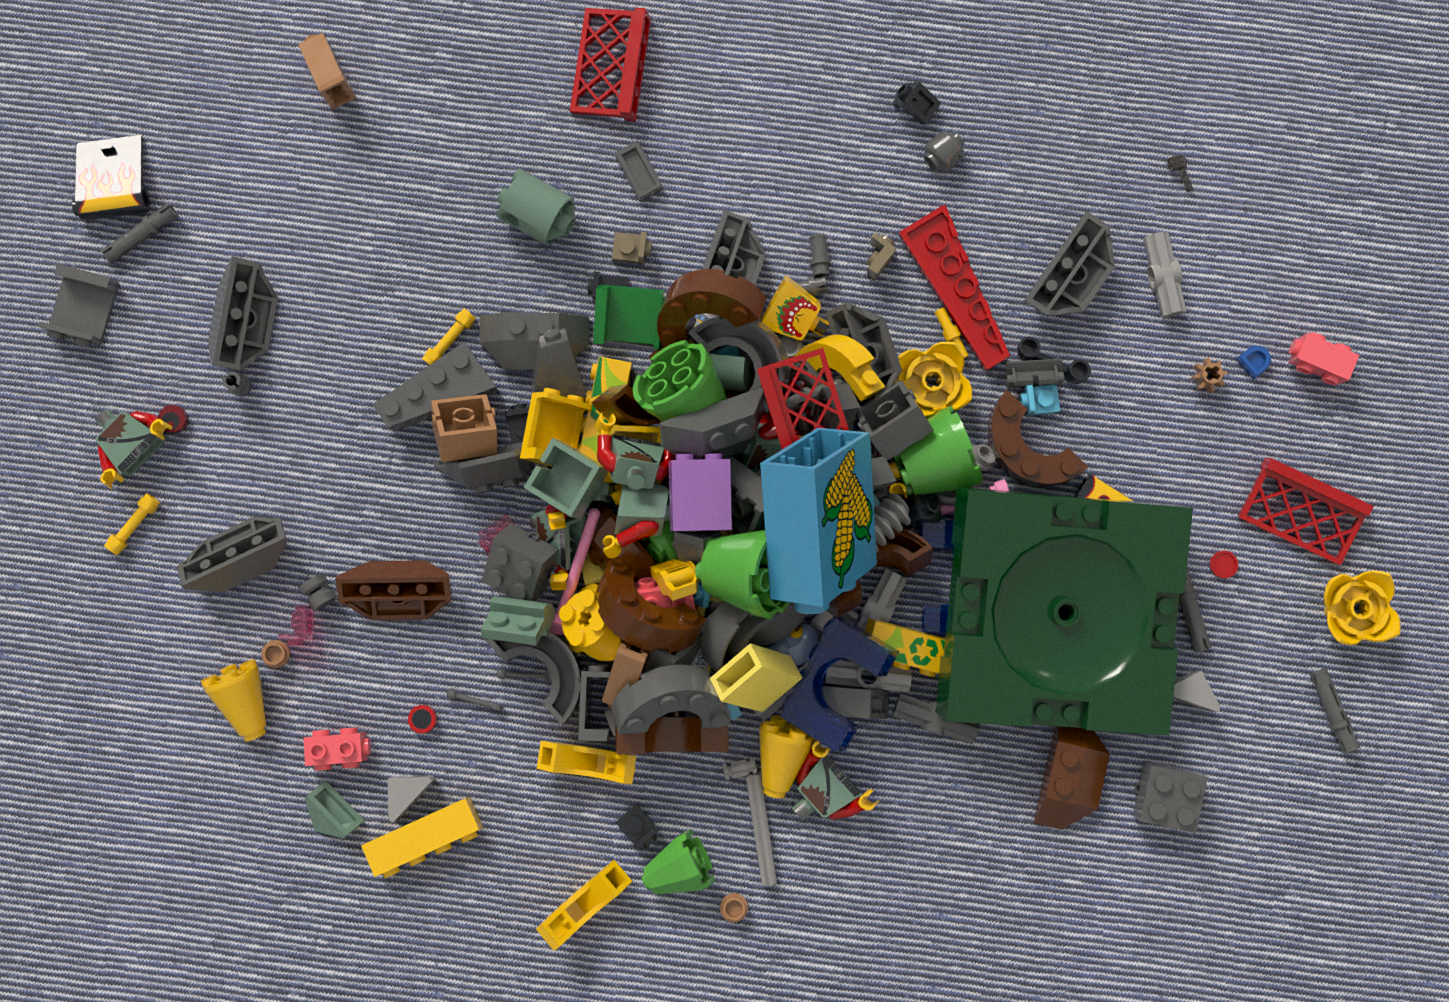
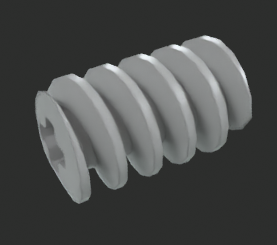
[874,493,911,552]

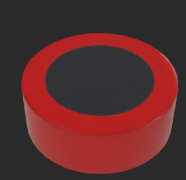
[408,705,437,733]

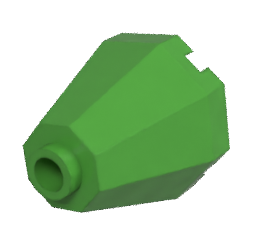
[642,829,715,894]

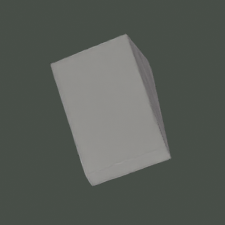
[1173,671,1220,712]
[388,775,436,823]

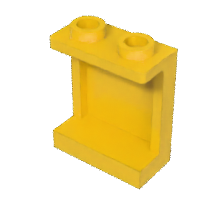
[520,388,593,467]

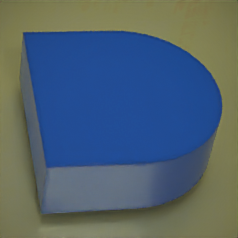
[1236,345,1271,380]

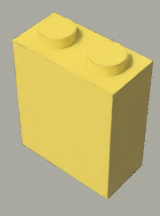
[710,644,802,712]

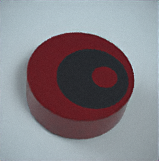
[158,405,188,433]

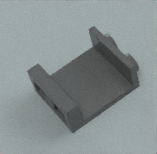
[38,264,120,347]
[578,666,612,741]

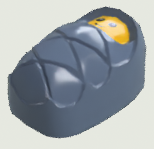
[767,622,818,667]

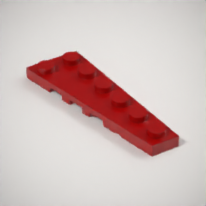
[898,204,1010,372]

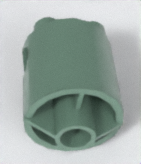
[496,168,575,246]

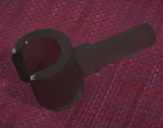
[1167,155,1193,192]

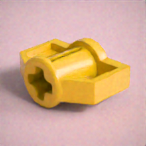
[650,559,699,601]

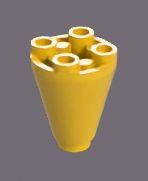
[200,659,266,742]
[759,715,815,798]

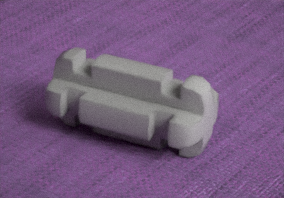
[722,758,757,780]

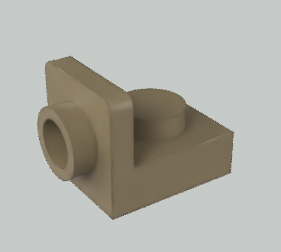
[612,232,652,265]
[866,233,897,280]

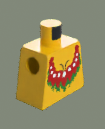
[760,275,829,340]

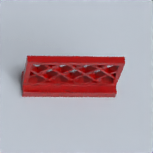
[570,7,651,122]
[757,348,849,449]
[1238,457,1374,566]

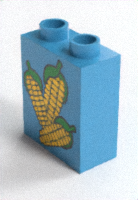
[760,428,877,614]

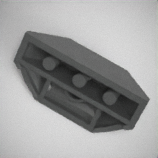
[702,209,765,285]
[1024,211,1115,317]
[208,256,278,371]
[825,302,902,407]
[479,312,590,370]
[660,388,764,460]
[433,442,535,494]
[177,517,287,592]

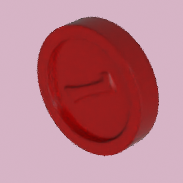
[1209,551,1238,578]

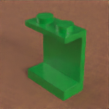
[593,284,665,349]

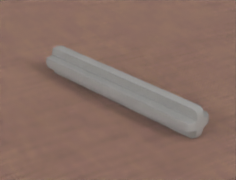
[746,774,777,887]

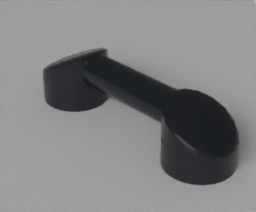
[1017,336,1091,384]

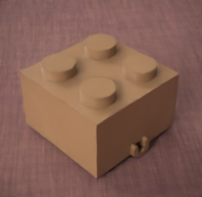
[431,394,497,462]

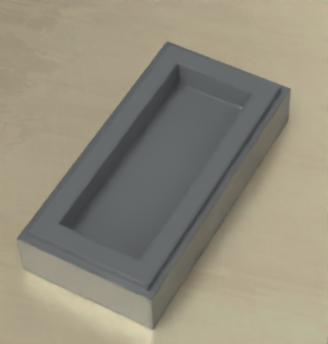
[614,141,664,202]

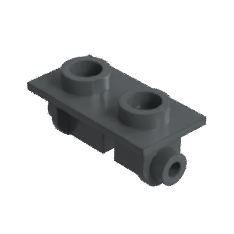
[1006,359,1064,388]

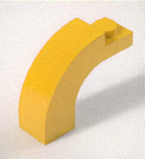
[794,335,885,402]
[536,740,636,784]
[536,860,632,951]

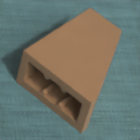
[298,33,356,110]
[602,640,650,708]

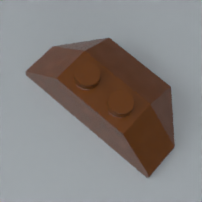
[588,502,657,582]
[335,560,452,620]
[1033,726,1110,829]

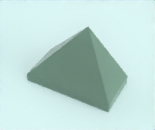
[305,780,364,839]

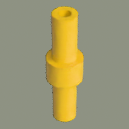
[934,307,969,359]

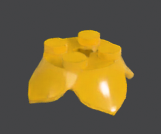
[897,342,972,418]
[1324,571,1401,646]
[559,583,622,661]

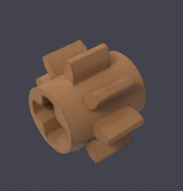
[1190,358,1228,393]

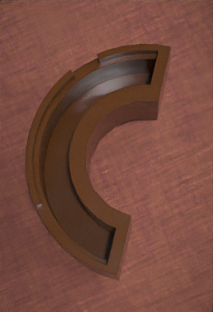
[657,269,766,348]
[591,345,664,426]
[987,390,1088,487]
[830,528,933,618]
[595,556,707,653]
[615,711,729,755]

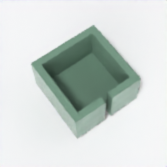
[524,438,608,519]

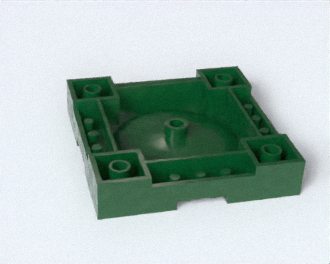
[935,487,1193,736]

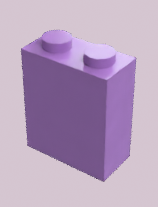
[669,454,732,531]

